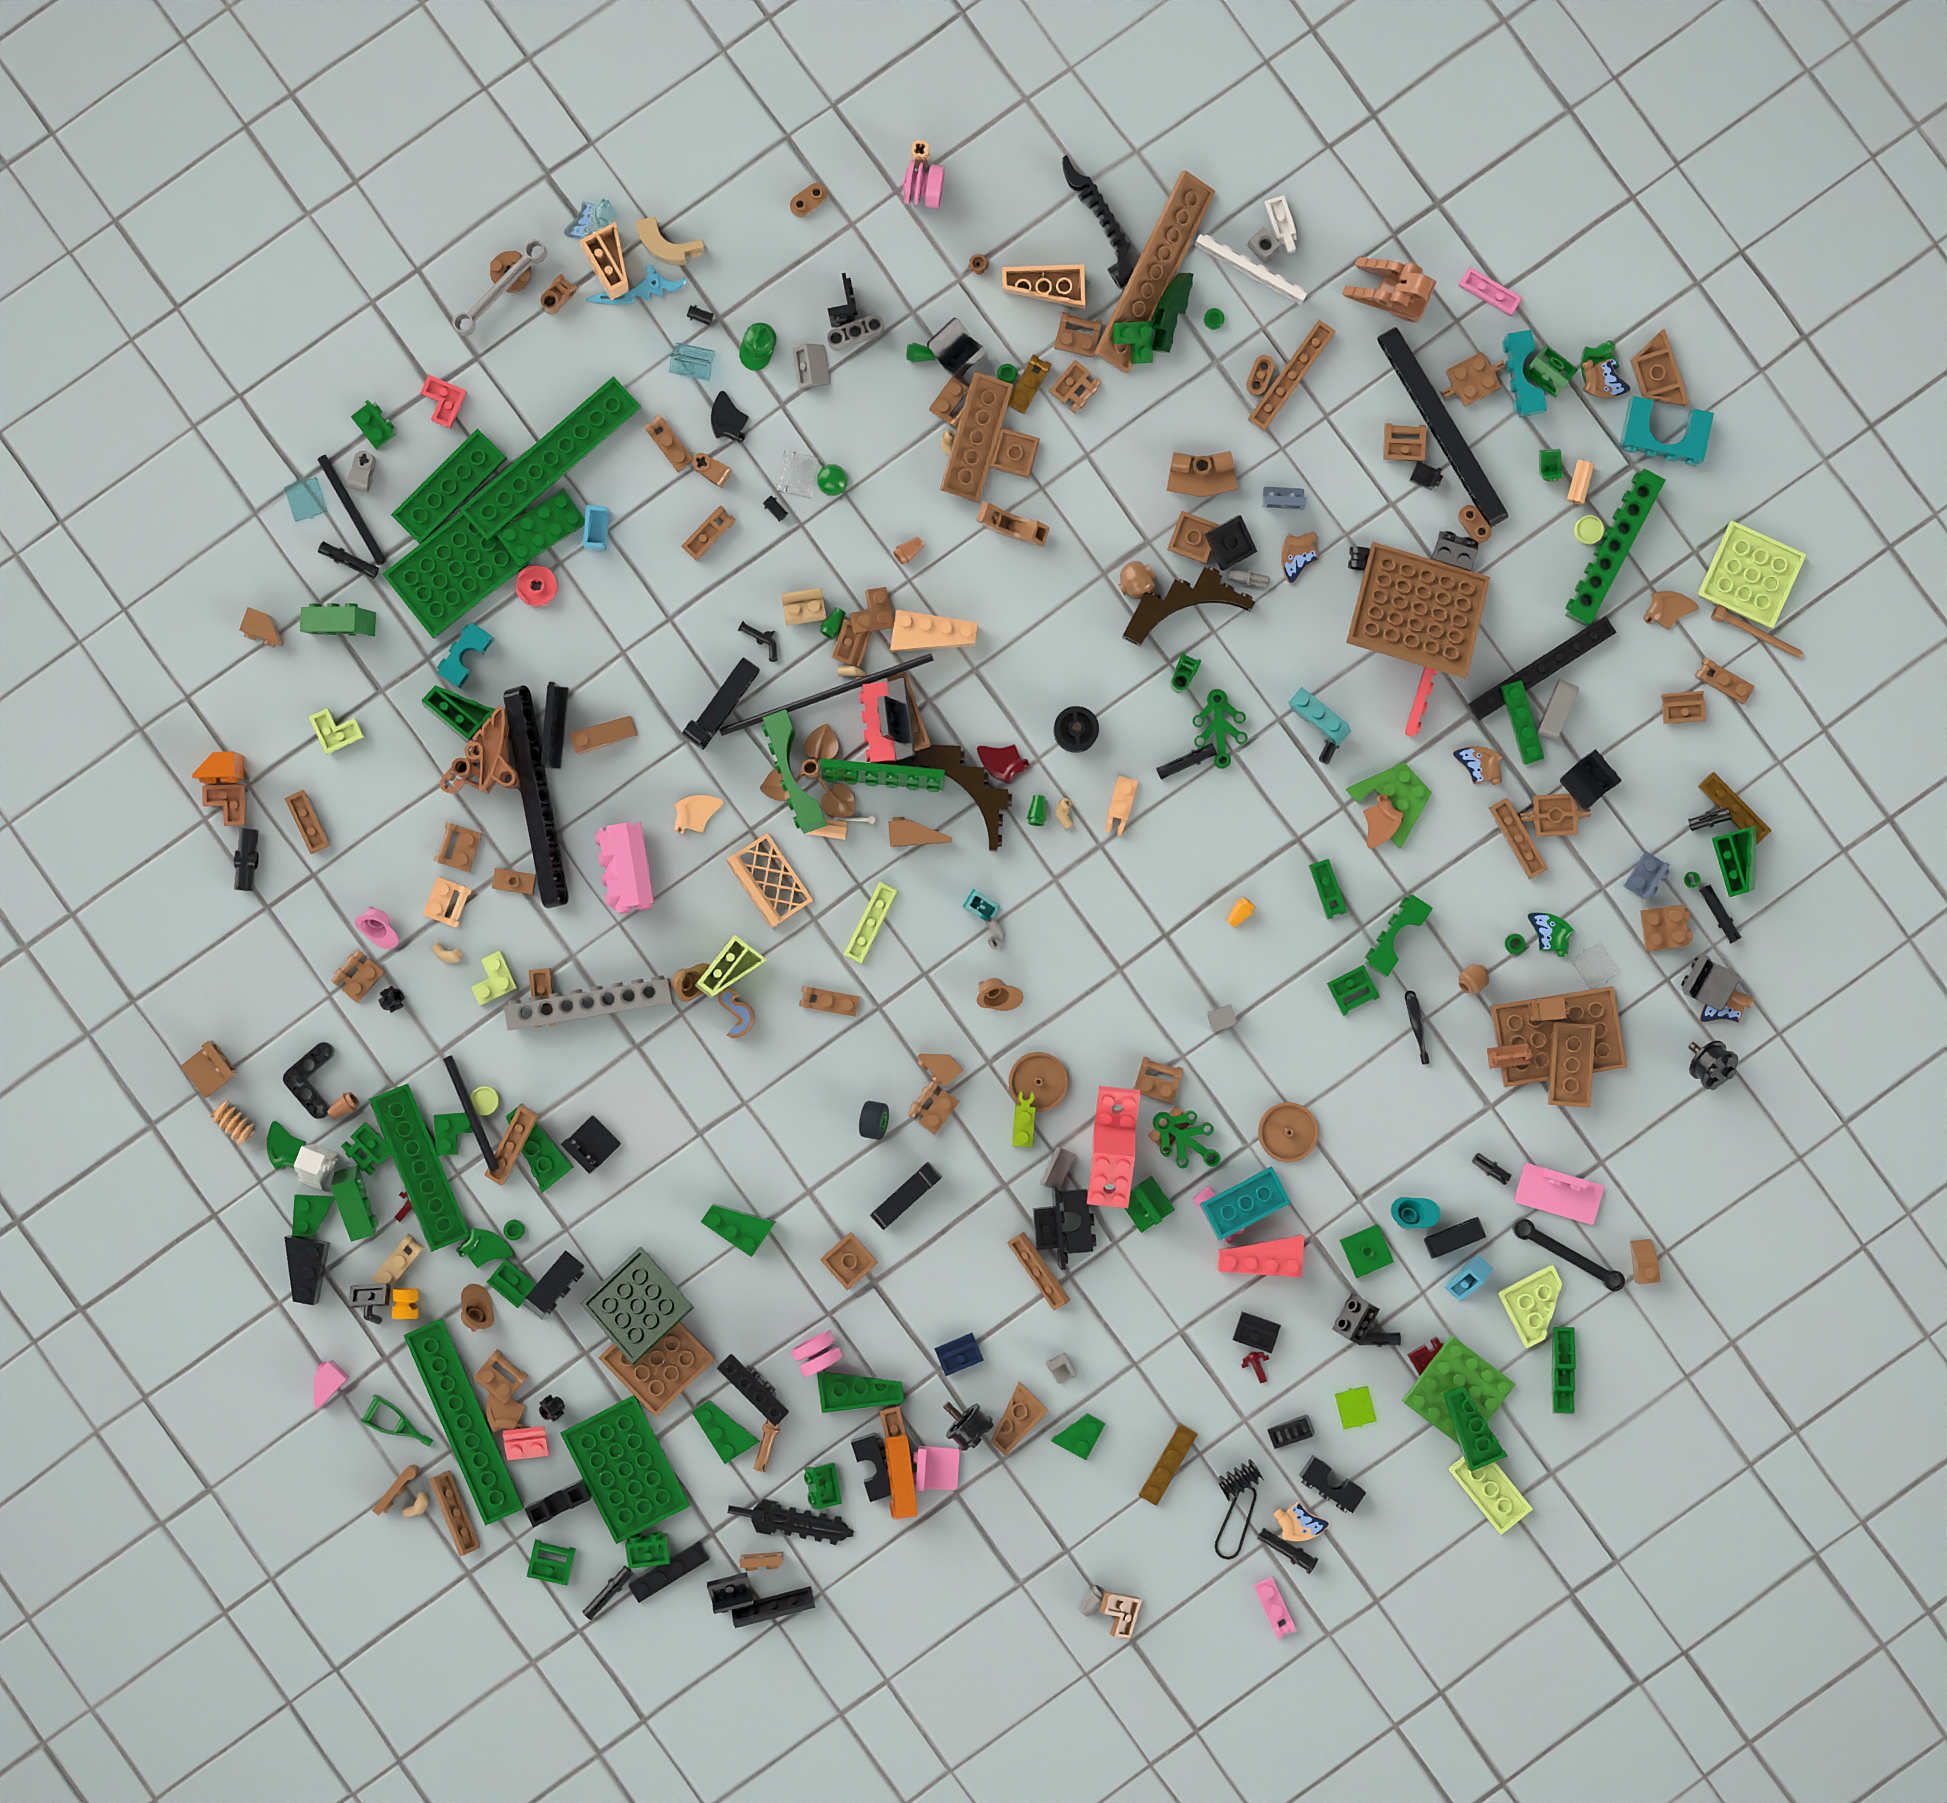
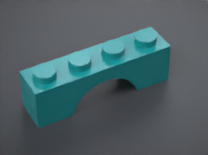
[1502,329,1547,418]

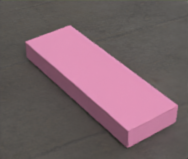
[1459,267,1522,316]

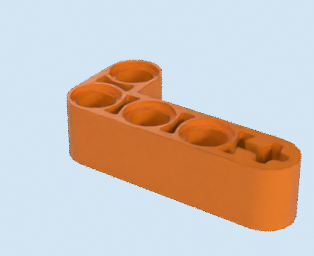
[885,1435,917,1520]

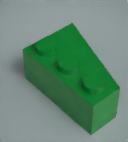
[421,685,496,743]
[330,1165,378,1242]

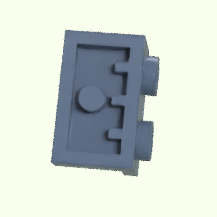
[1262,487,1306,510]
[1623,851,1670,899]

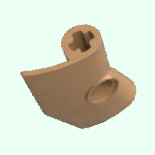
[1167,451,1238,497]

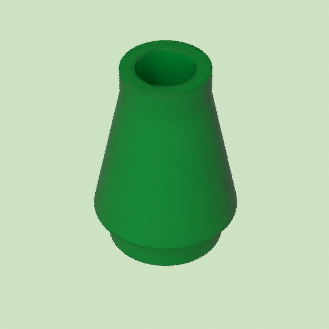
[906,342,936,363]
[820,607,846,639]
[1026,795,1047,826]

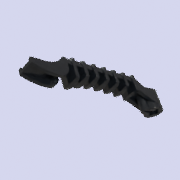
[1062,155,1134,289]

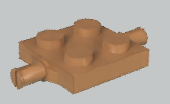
[1440,352,1506,407]
[1520,794,1591,837]

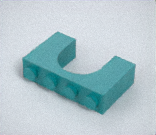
[1619,396,1714,466]

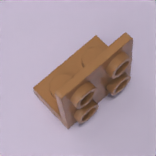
[181,1041,238,1098]

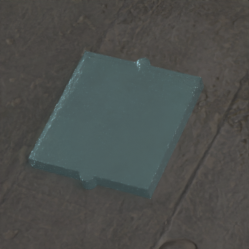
[284,477,328,522]

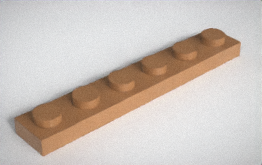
[1248,320,1336,431]

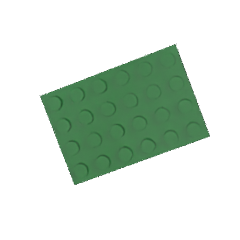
[382,512,530,639]
[560,1395,691,1544]

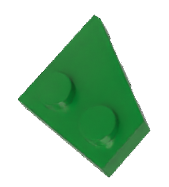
[292,1194,335,1237]
[1051,1413,1106,1460]

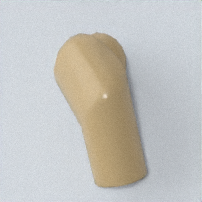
[941,430,955,457]
[837,666,867,680]
[1055,798,1073,830]
[431,942,463,963]
[403,1492,429,1518]

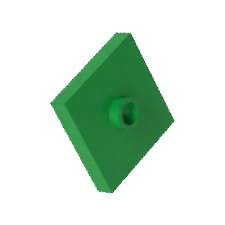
[1339,1224,1394,1279]

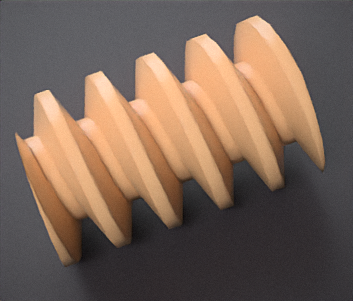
[210,1100,255,1146]

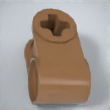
[540,274,578,315]
[692,453,733,488]

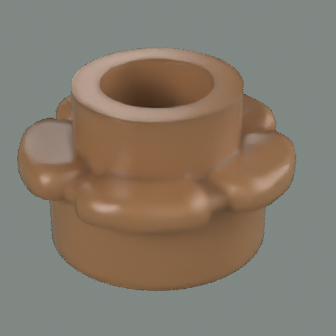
[968,254,989,274]

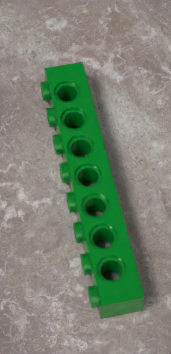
[1565,468,1666,627]

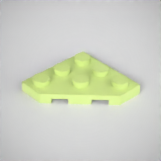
[1497,1264,1563,1349]

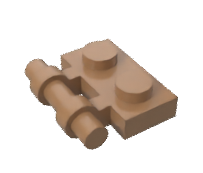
[1049,360,1101,414]
[331,949,385,1003]
[907,1081,960,1134]

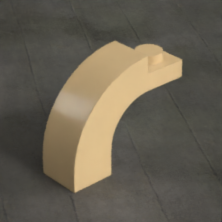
[635,216,705,265]

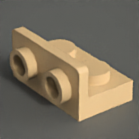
[781,588,827,626]

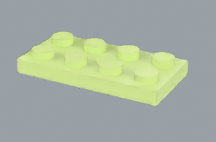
[1448,1456,1533,1535]

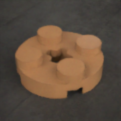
[490,251,532,293]

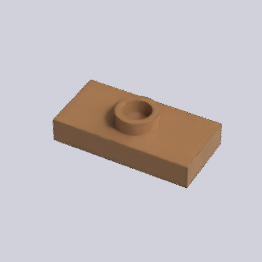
[492,868,536,895]

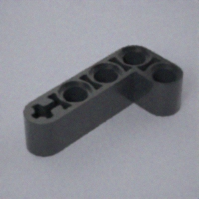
[869,1161,943,1230]

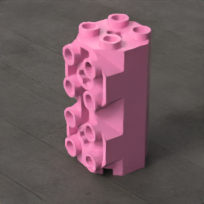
[595,821,655,914]

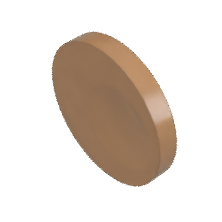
[1008,1052,1068,1112]
[1258,1102,1318,1162]

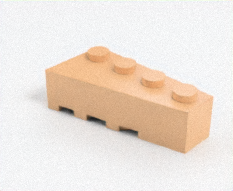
[1002,264,1085,309]
[890,610,978,653]

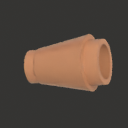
[893,536,924,565]
[327,1092,359,1120]

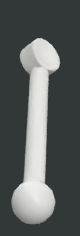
[833,816,876,824]

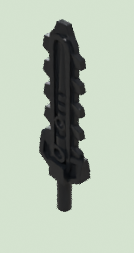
[727,1498,854,1545]

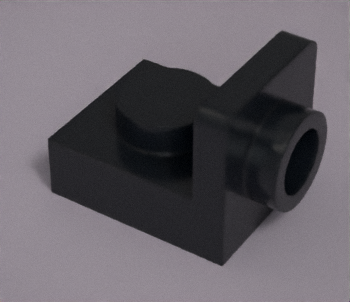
[1409,461,1443,491]

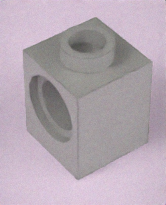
[1247,227,1280,263]

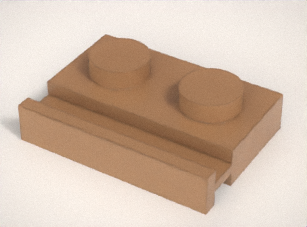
[830,619,872,668]
[1661,691,1706,724]
[739,1551,783,1571]

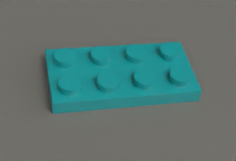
[1200,1166,1291,1241]

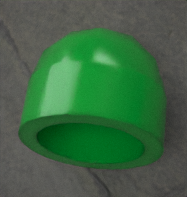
[1684,871,1701,888]

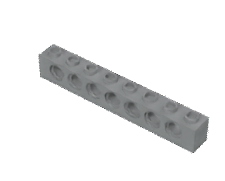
[504,975,673,1030]

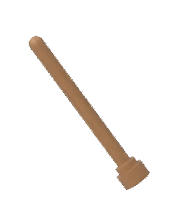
[1711,604,1803,658]

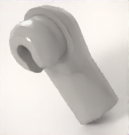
[986,917,1003,949]

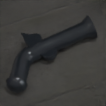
[738,621,778,662]

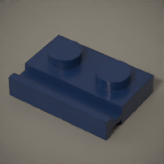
[934,1332,984,1376]

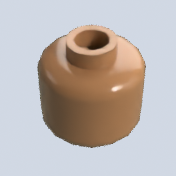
[1459,964,1489,994]

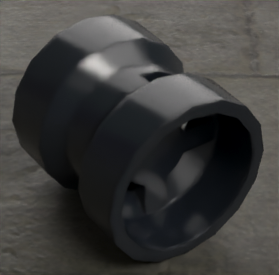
[1348,546,1370,570]

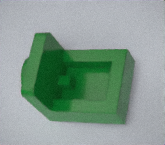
[1539,449,1564,482]

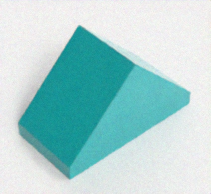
[962,889,1000,921]

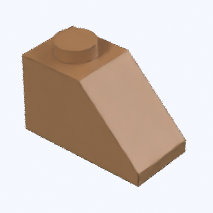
[1630,1239,1661,1284]

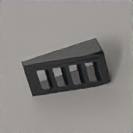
[1267,1414,1315,1449]

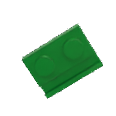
[486,1258,537,1308]

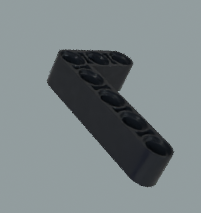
[682,657,760,750]

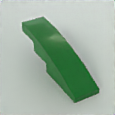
[1552,1327,1576,1414]

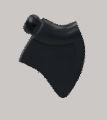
[711,391,749,443]

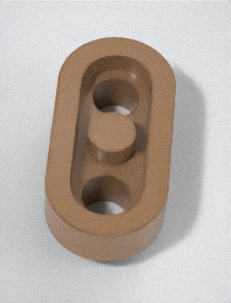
[790,183,827,217]
[1246,355,1275,396]
[1458,505,1492,543]

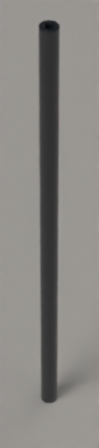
[719,653,934,736]

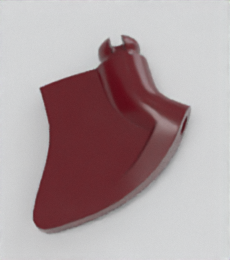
[977,744,1030,784]

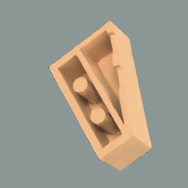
[580,222,629,300]

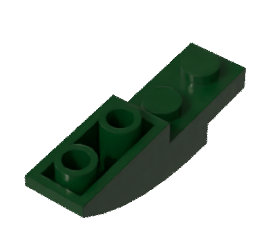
[1152,273,1194,353]

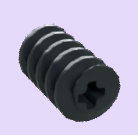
[1218,1459,1264,1501]

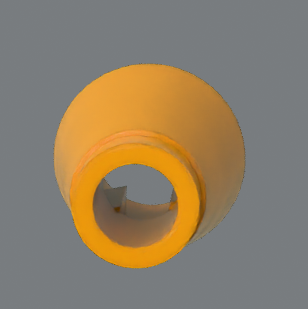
[1226,897,1256,928]

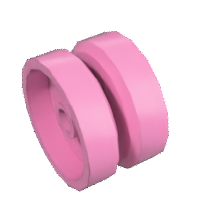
[790,1330,844,1377]

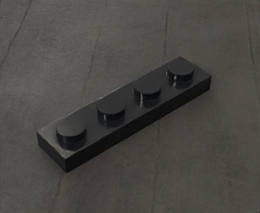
[628,1540,710,1603]
[731,1586,816,1628]

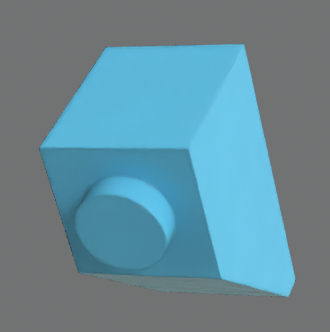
[1445,1255,1493,1301]

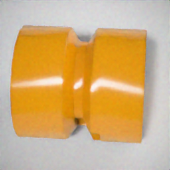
[391,1288,419,1319]

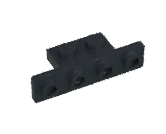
[877,678,915,761]
[1033,1186,1068,1270]
[717,1354,789,1426]

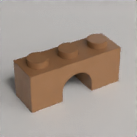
[1528,997,1569,1021]

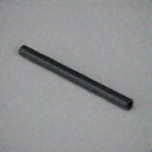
[317,455,387,565]
[443,1055,500,1173]

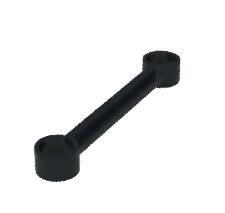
[1512,1218,1625,1291]

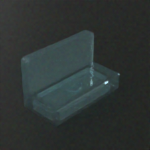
[669,343,715,381]

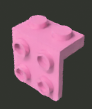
[913,1446,960,1491]

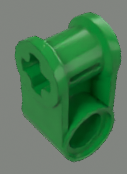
[1170,652,1202,693]

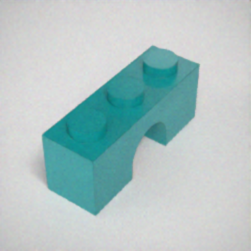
[437,622,495,689]
[1288,687,1351,746]

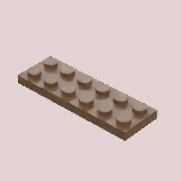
[939,372,1013,503]

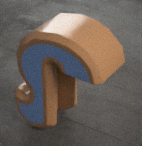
[718,988,755,1038]

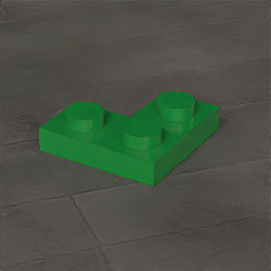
[1113,321,1153,364]
[433,1112,474,1156]

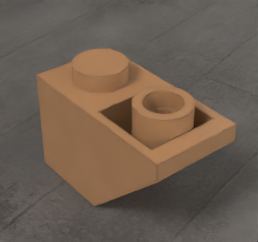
[239,607,284,648]
[917,1053,963,1087]

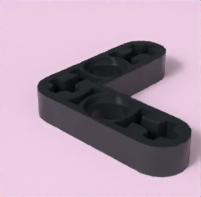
[283,1042,335,1119]

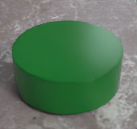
[1204,308,1224,330]
[503,1219,525,1241]

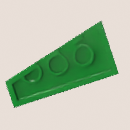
[1443,1386,1508,1472]

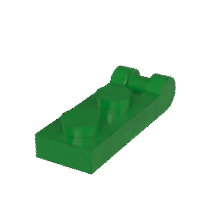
[1308,859,1347,920]

